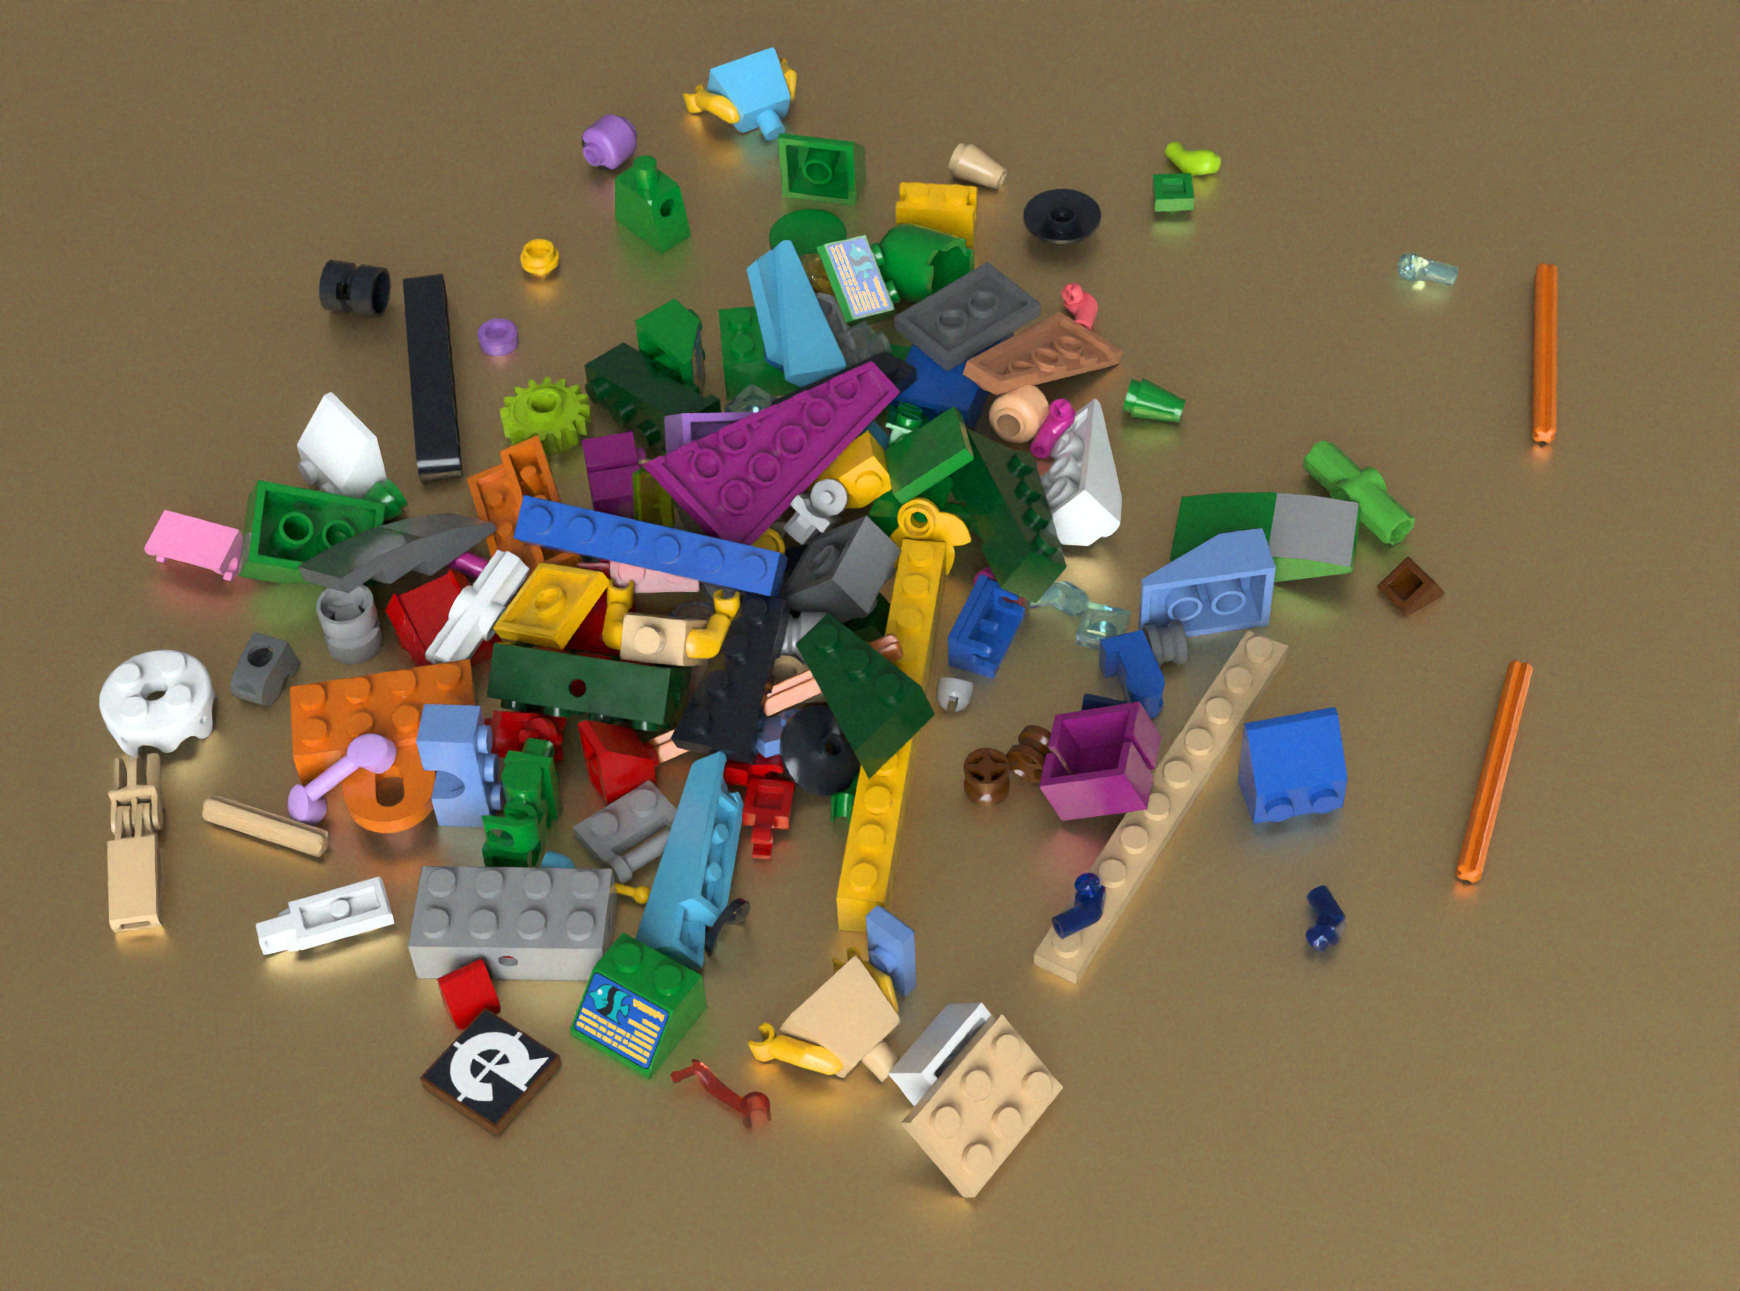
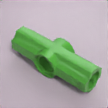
[1303,440,1415,547]

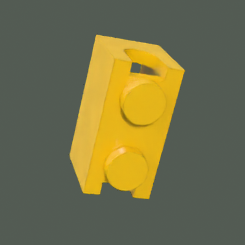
[895,182,978,248]

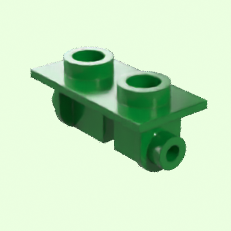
[885,402,929,448]

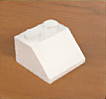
[297,392,387,499]
[888,1002,991,1106]

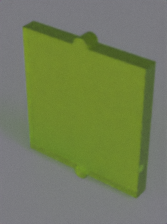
[632,453,675,528]

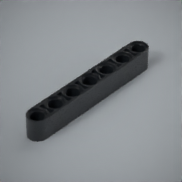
[403,273,463,483]

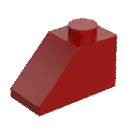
[578,720,660,806]

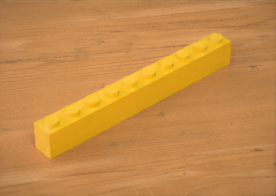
[836,539,947,933]

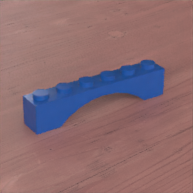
[513,495,788,598]

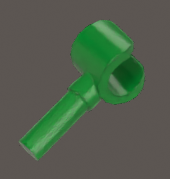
[830,772,859,825]

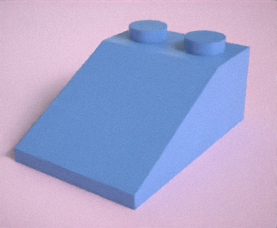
[1138,528,1276,637]

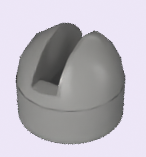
[936,677,974,712]

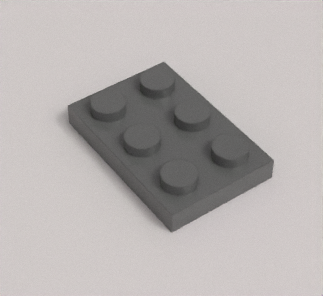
[894,262,1041,372]

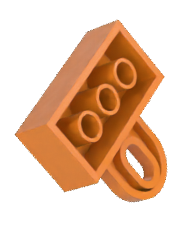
[290,659,479,833]

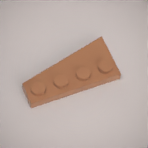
[963,312,1123,395]

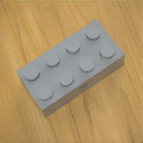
[408,866,618,981]

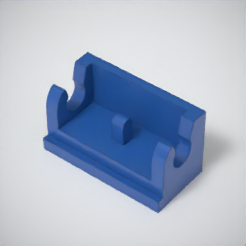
[948,574,1025,679]

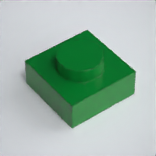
[1152,173,1194,212]

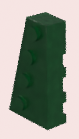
[584,342,721,456]
[948,428,1067,603]

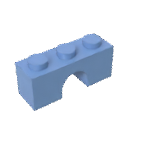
[416,704,505,828]

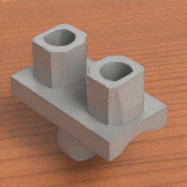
[783,479,848,545]

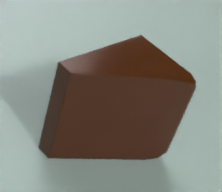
[1376,556,1445,616]

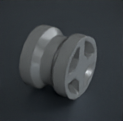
[1143,620,1188,668]

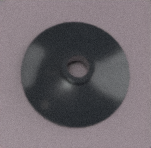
[1023,189,1101,244]
[780,705,861,796]

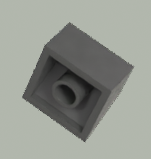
[779,516,901,623]

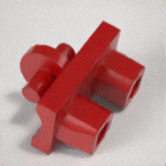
[484,710,567,761]

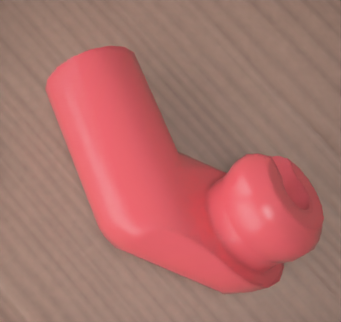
[1061,283,1098,331]

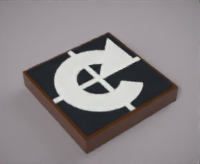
[420,1008,562,1136]

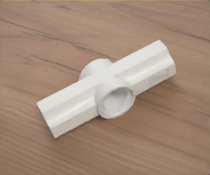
[425,550,530,665]

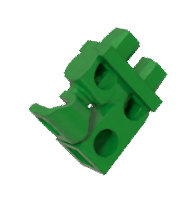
[481,738,562,868]

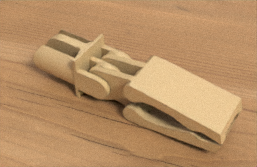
[107,753,165,933]

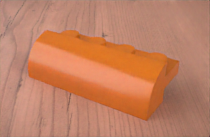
[466,435,583,605]

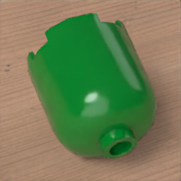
[879,223,975,304]

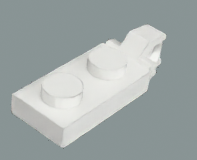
[255,877,394,955]

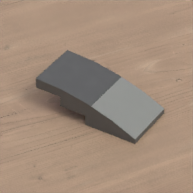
[298,512,497,593]

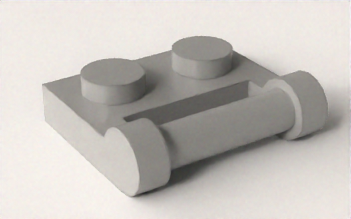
[573,780,677,884]

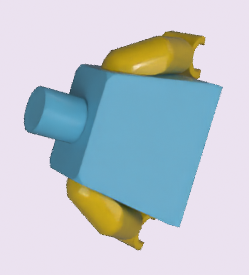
[683,47,798,141]

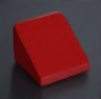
[437,959,501,1031]

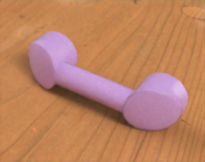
[288,733,396,826]

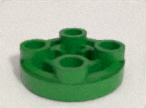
[769,209,847,276]

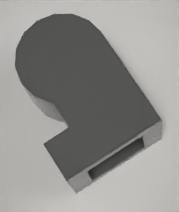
[231,632,301,707]

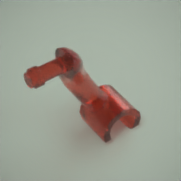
[670,1059,772,1128]

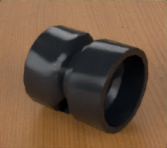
[319,259,391,318]

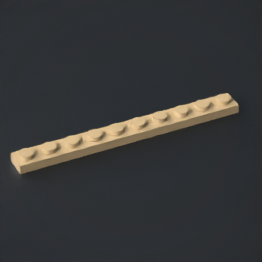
[1033,629,1289,984]

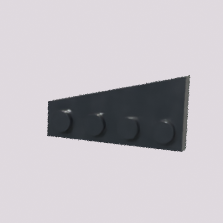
[671,592,791,765]

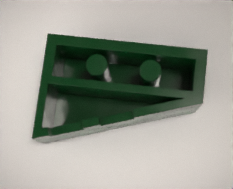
[796,613,935,779]

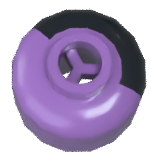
[581,114,637,171]

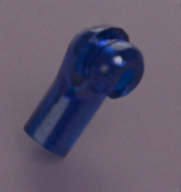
[1052,873,1107,939]
[1305,885,1347,952]

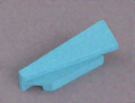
[747,240,846,388]
[635,751,744,970]

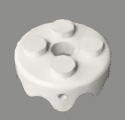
[99,649,217,756]

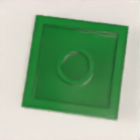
[884,406,974,505]

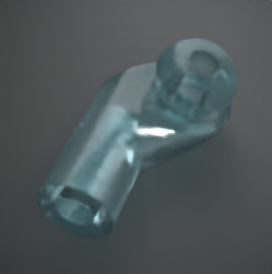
[1397,252,1458,286]
[1027,581,1089,617]

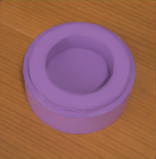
[478,318,519,356]

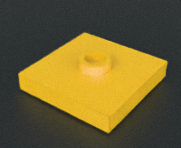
[493,562,610,650]

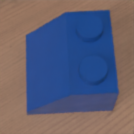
[1238,707,1348,824]

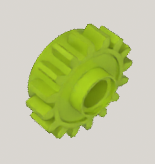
[500,377,592,455]

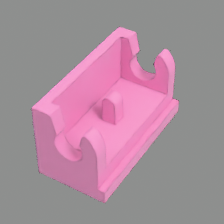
[144,510,243,581]

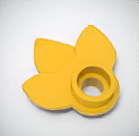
[889,497,971,575]

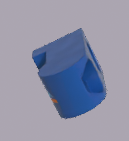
[1099,629,1165,719]

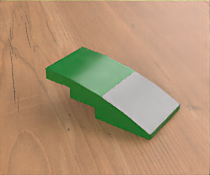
[1170,492,1361,582]

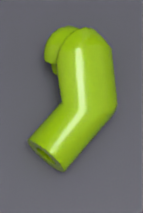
[1165,141,1221,176]

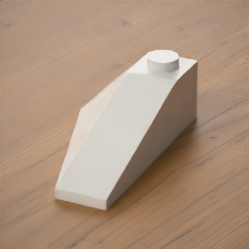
[1040,399,1122,546]

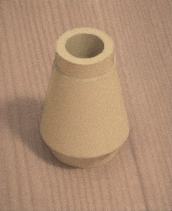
[948,143,1007,190]

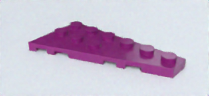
[643,361,900,546]

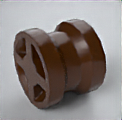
[1006,725,1052,784]
[964,748,1010,807]

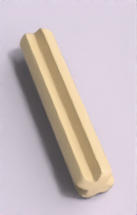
[202,795,330,857]

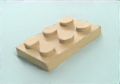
[901,1014,1063,1197]

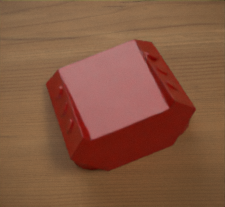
[385,568,502,667]

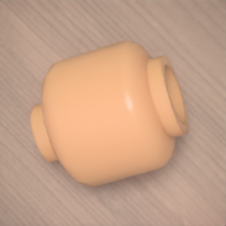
[989,385,1049,444]

